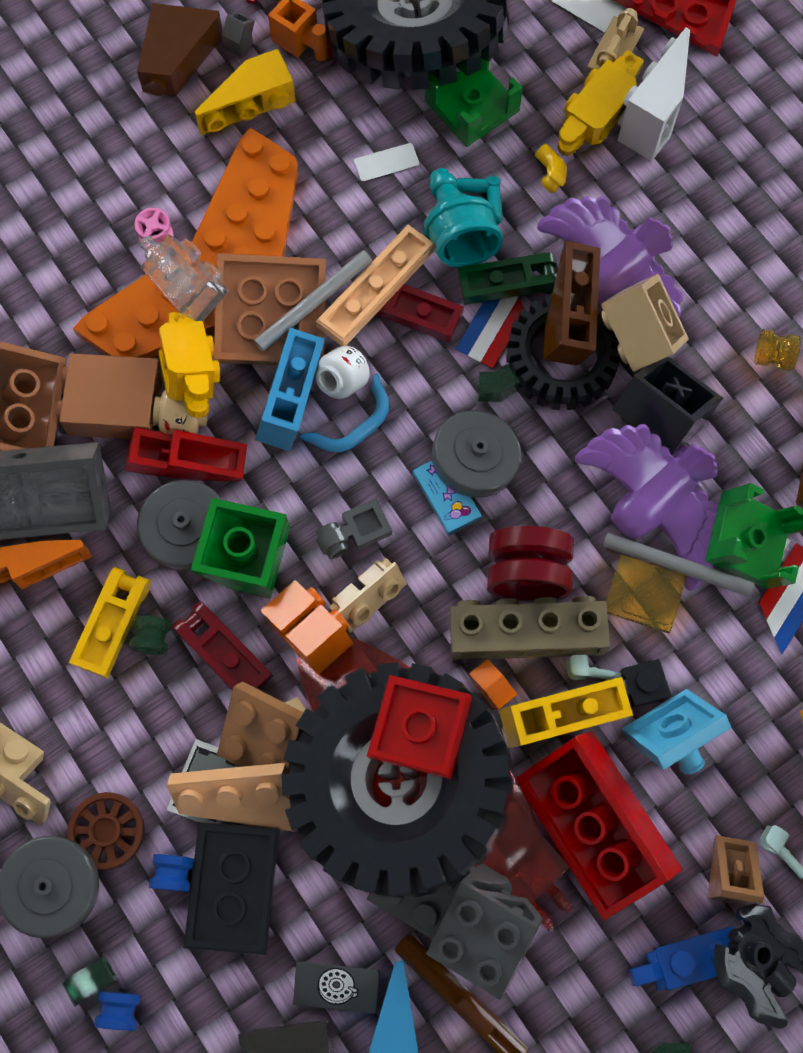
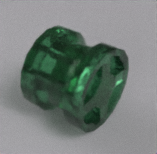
[128,615,172,655]

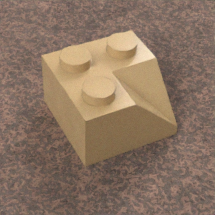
[601,273,689,372]

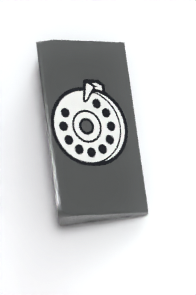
[293,961,380,1014]

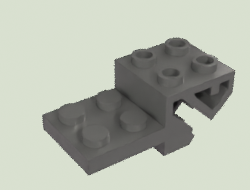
[367,863,543,1000]

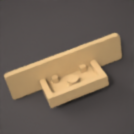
[0,723,51,825]

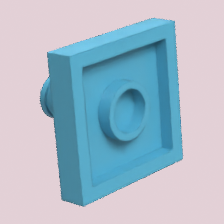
[622,689,731,774]

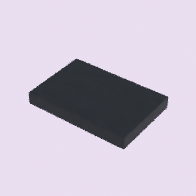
[183,822,280,955]

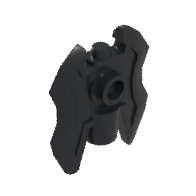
[714,904,803,1029]

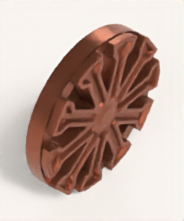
[67,792,145,870]

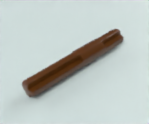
[395,934,529,1053]

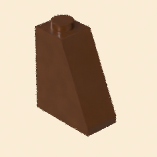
[137,3,223,96]

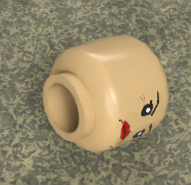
[153,390,208,434]

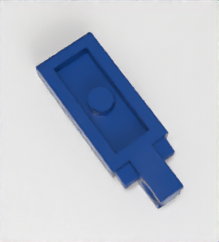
[627,926,735,991]

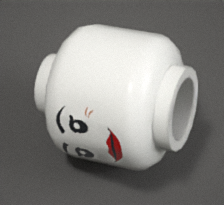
[315,346,369,400]

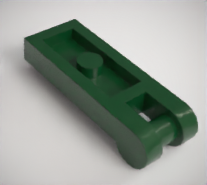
[458,252,557,305]

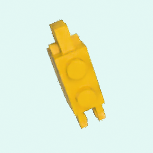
[557,50,644,156]
[159,312,220,419]

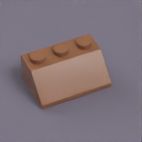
[0,341,67,451]

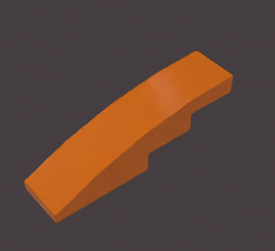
[0,540,92,590]

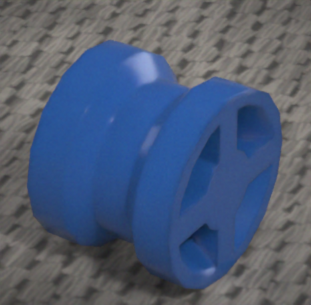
[149,854,194,892]
[94,991,141,1031]

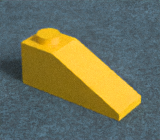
[499,677,633,748]

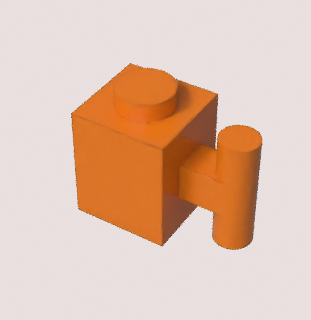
[268,0,328,61]

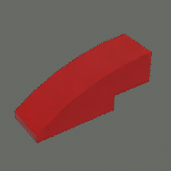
[125,427,247,481]

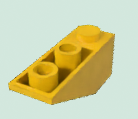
[194,49,296,135]

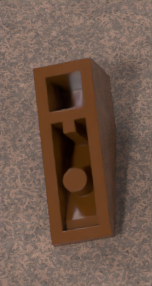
[543,241,601,366]

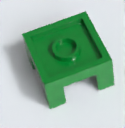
[425,59,523,147]
[705,483,803,589]

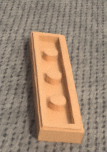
[316,225,436,346]

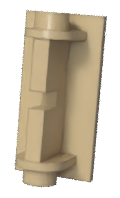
[587,8,644,71]
[328,558,407,633]

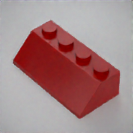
[514,730,683,921]

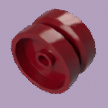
[487,526,574,602]

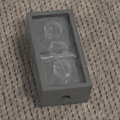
[0,442,111,540]

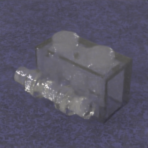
[140,234,229,321]

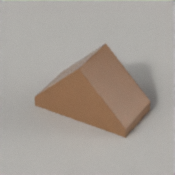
[708,835,764,906]

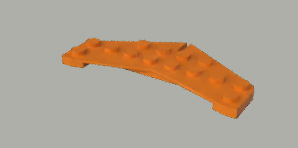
[73,127,299,358]

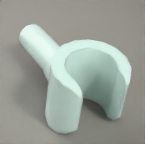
[566,655,622,681]
[760,825,803,879]

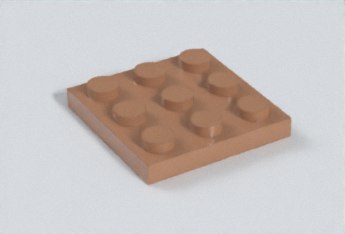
[214,253,326,366]

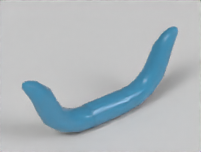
[300,373,389,453]

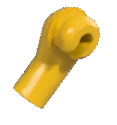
[535,144,567,193]

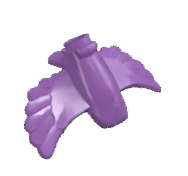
[537,196,683,317]
[575,424,718,591]

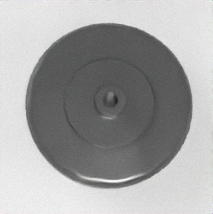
[431,410,522,498]
[137,480,222,571]
[0,836,99,938]

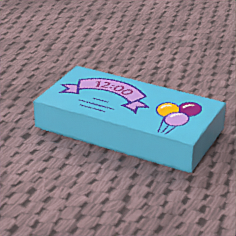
[413,461,482,537]

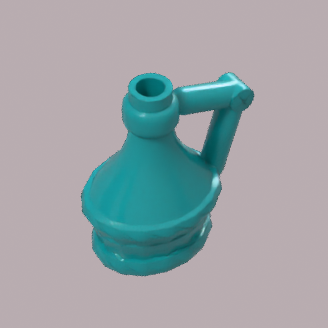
[423,168,503,267]

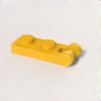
[69,567,151,679]

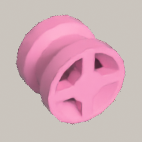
[134,208,174,253]

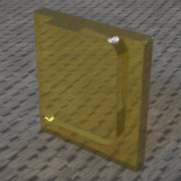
[606,555,687,634]

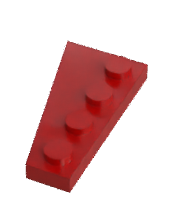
[613,0,737,57]

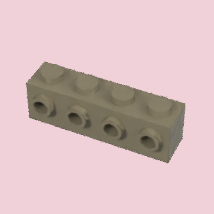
[449,596,610,661]

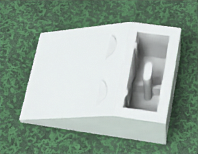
[617,28,690,162]

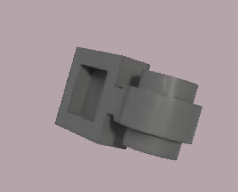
[316,498,393,559]

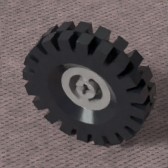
[321,0,509,90]
[282,662,514,898]

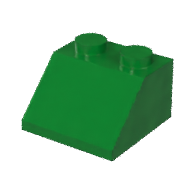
[191,498,290,599]

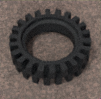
[506,295,621,410]

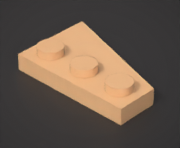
[166,763,295,832]

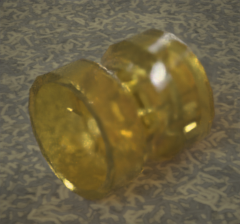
[754,329,801,371]

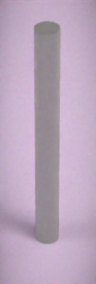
[253,250,372,352]
[603,533,755,597]

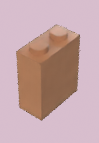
[56,353,163,439]

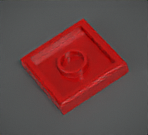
[366,675,472,780]

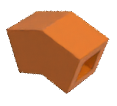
[469,659,518,710]

